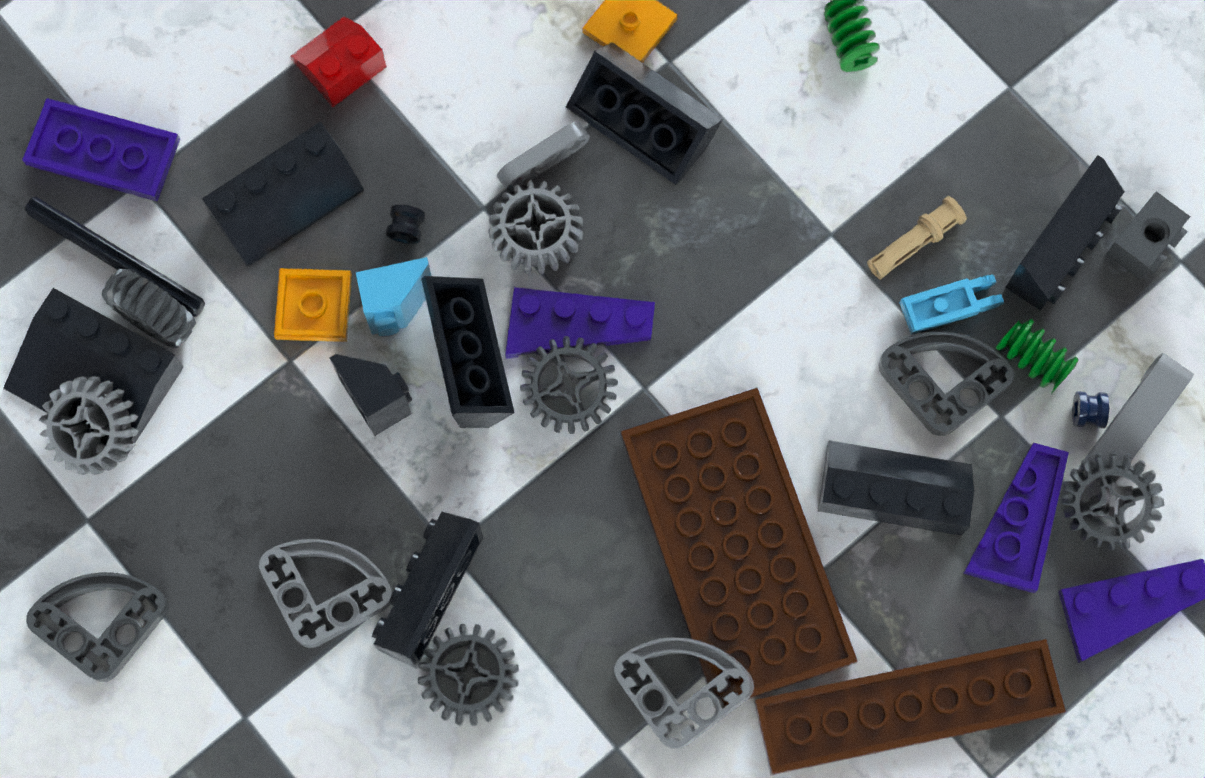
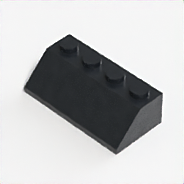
[565,42,723,185]
[202,122,364,267]
[1006,155,1125,311]
[421,276,515,428]
[818,440,974,536]
[372,512,483,669]

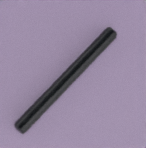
[24,197,205,317]

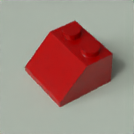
[290,17,387,107]

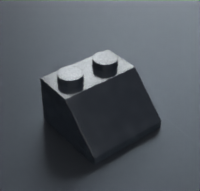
[329,354,412,436]

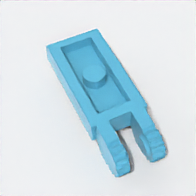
[899,274,1004,335]

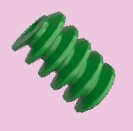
[824,0,880,72]
[995,319,1079,394]

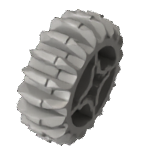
[488,180,583,275]
[39,376,139,475]

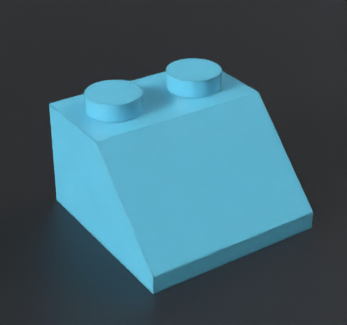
[356,257,432,336]

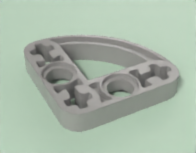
[259,539,393,648]
[614,638,754,748]

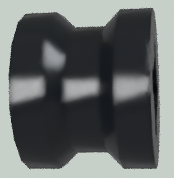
[386,205,425,244]

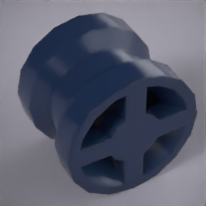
[1072,391,1109,429]

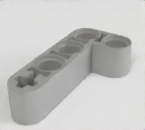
[1079,353,1194,489]

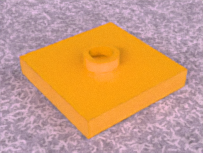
[582,0,678,63]
[274,268,352,342]

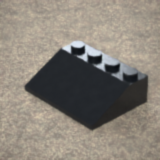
[3,288,184,455]

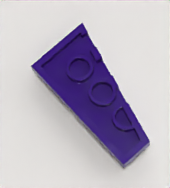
[505,287,655,359]
[963,442,1069,593]
[1058,559,1205,663]

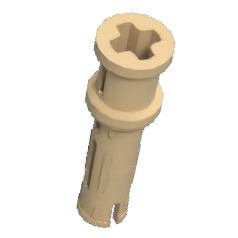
[867,196,967,279]

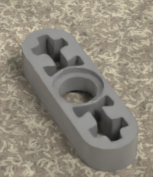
[497,121,590,192]

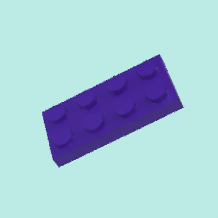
[22,98,181,202]

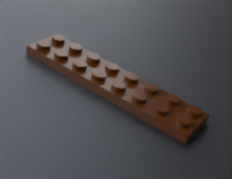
[754,639,1066,776]

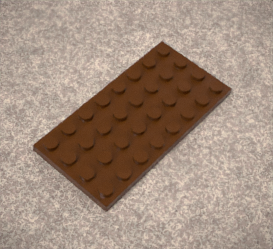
[621,387,858,711]

